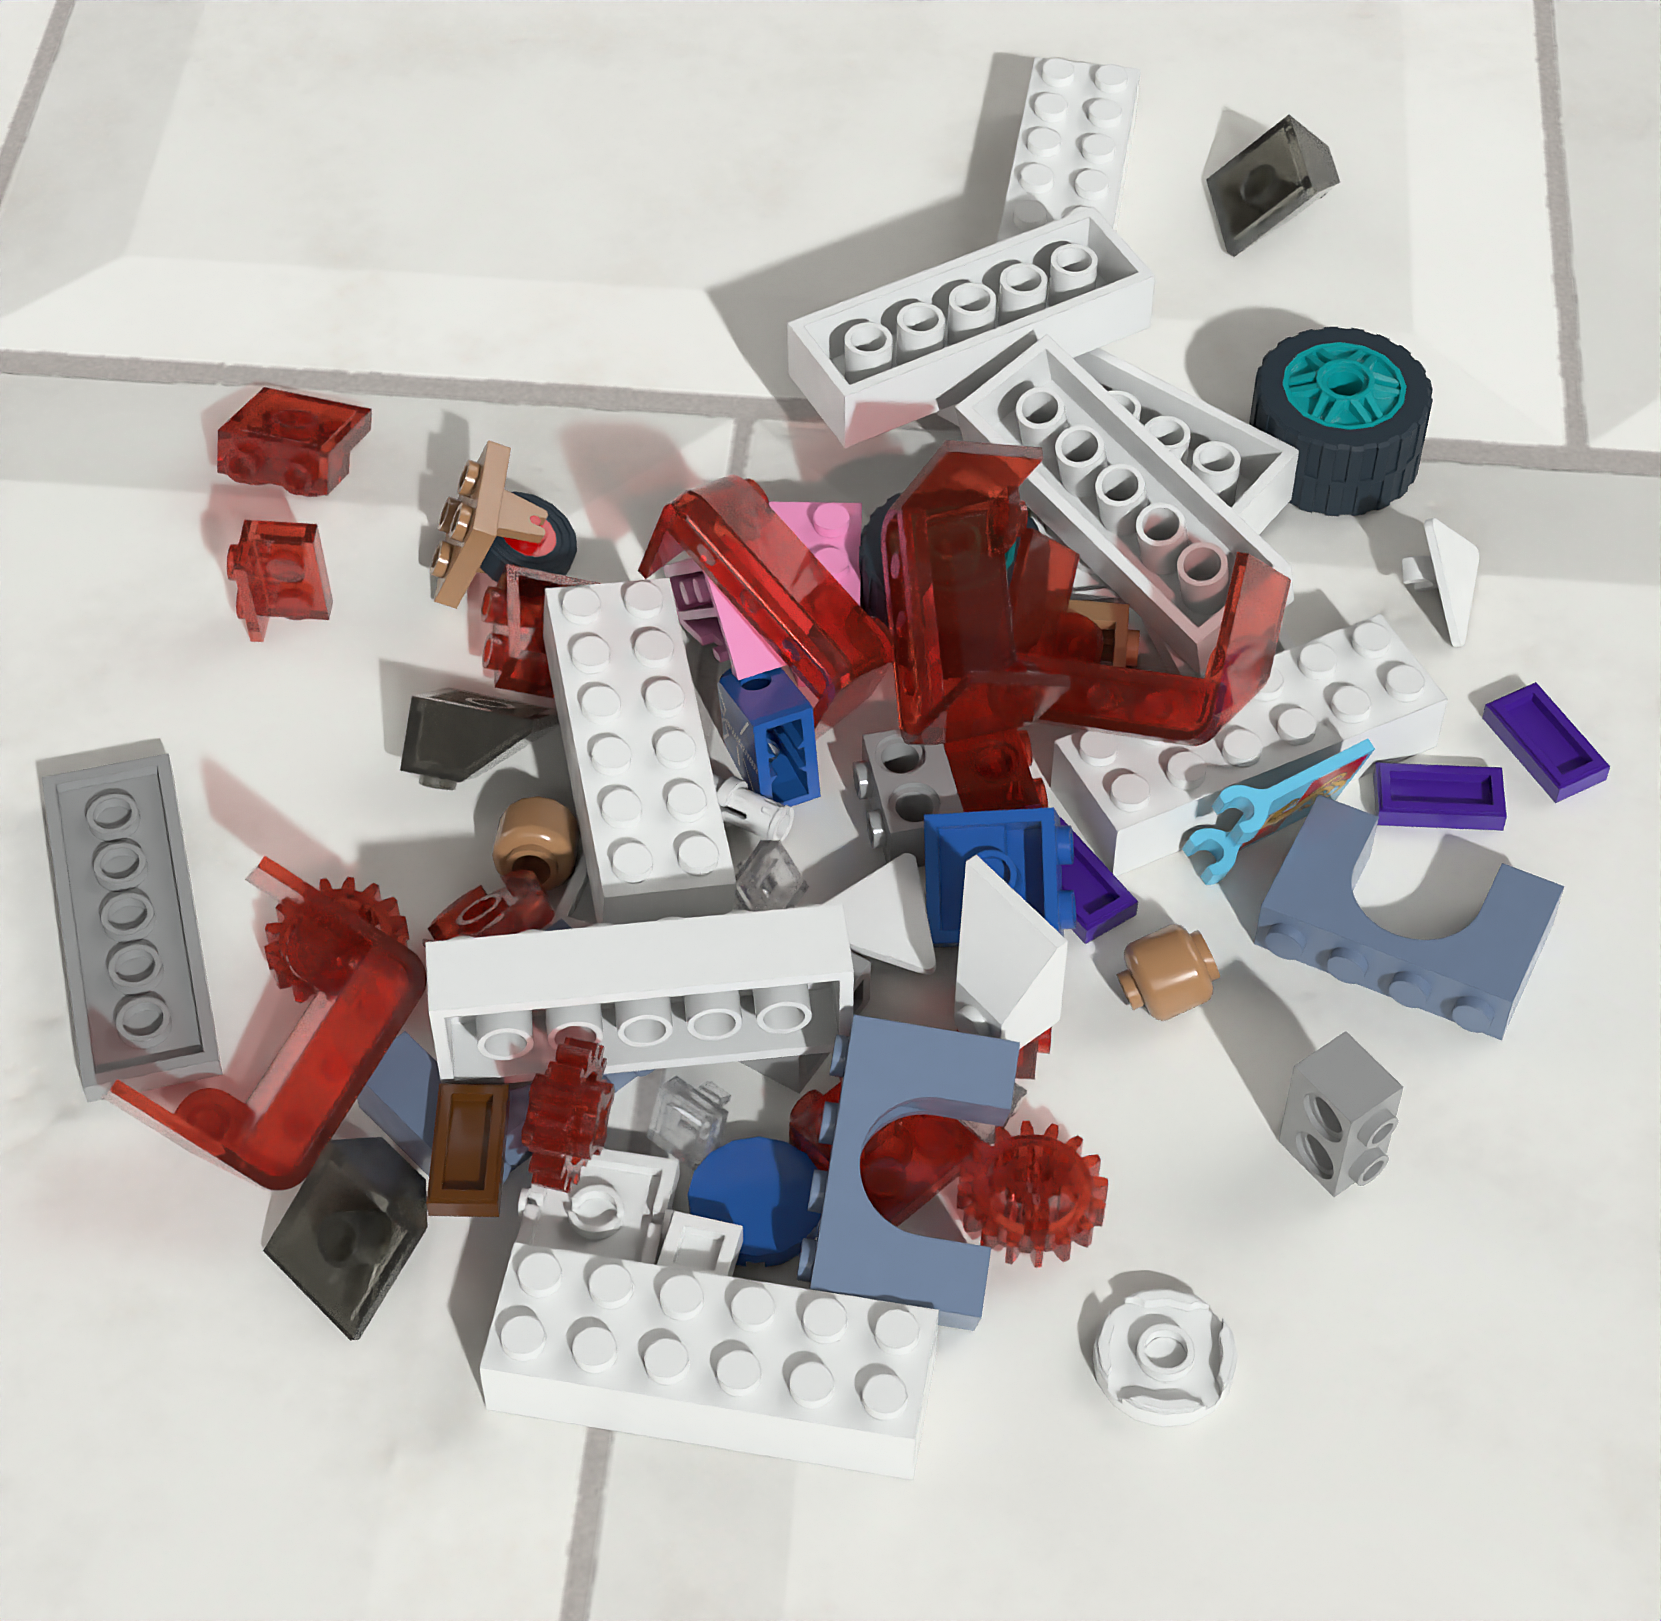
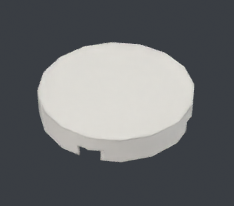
[1092,1288,1238,1427]

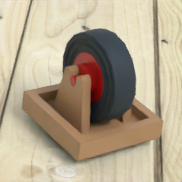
[430,440,577,609]

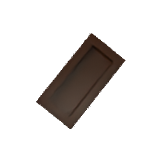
[426,1083,511,1217]

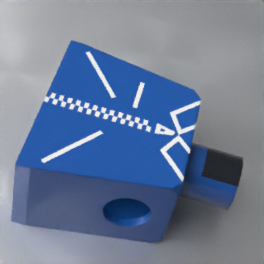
[717,667,821,807]

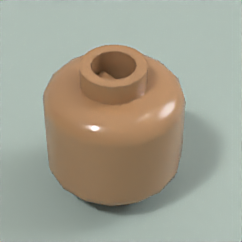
[492,796,580,892]
[1116,924,1220,1021]

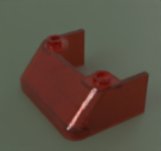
[881,440,1071,746]
[637,474,894,740]
[987,528,1291,746]
[102,856,427,1191]

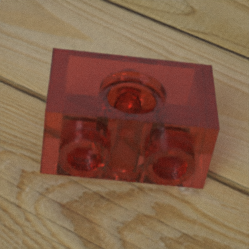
[936,706,1048,812]

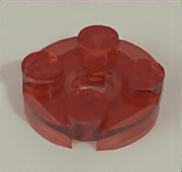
[423,870,555,949]

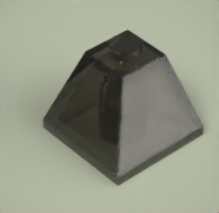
[1206,114,1340,257]
[400,687,560,790]
[263,1137,428,1341]

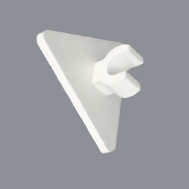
[1402,518,1479,647]
[822,853,936,975]

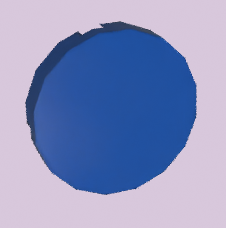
[687,1136,821,1267]

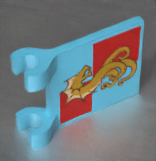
[1182,739,1375,885]

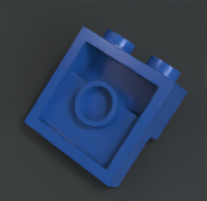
[924,807,1076,948]

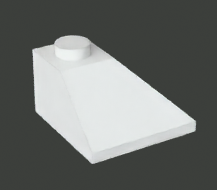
[954,855,1068,1049]

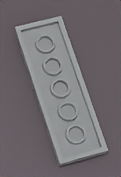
[42,753,223,1102]

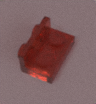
[227,520,333,642]

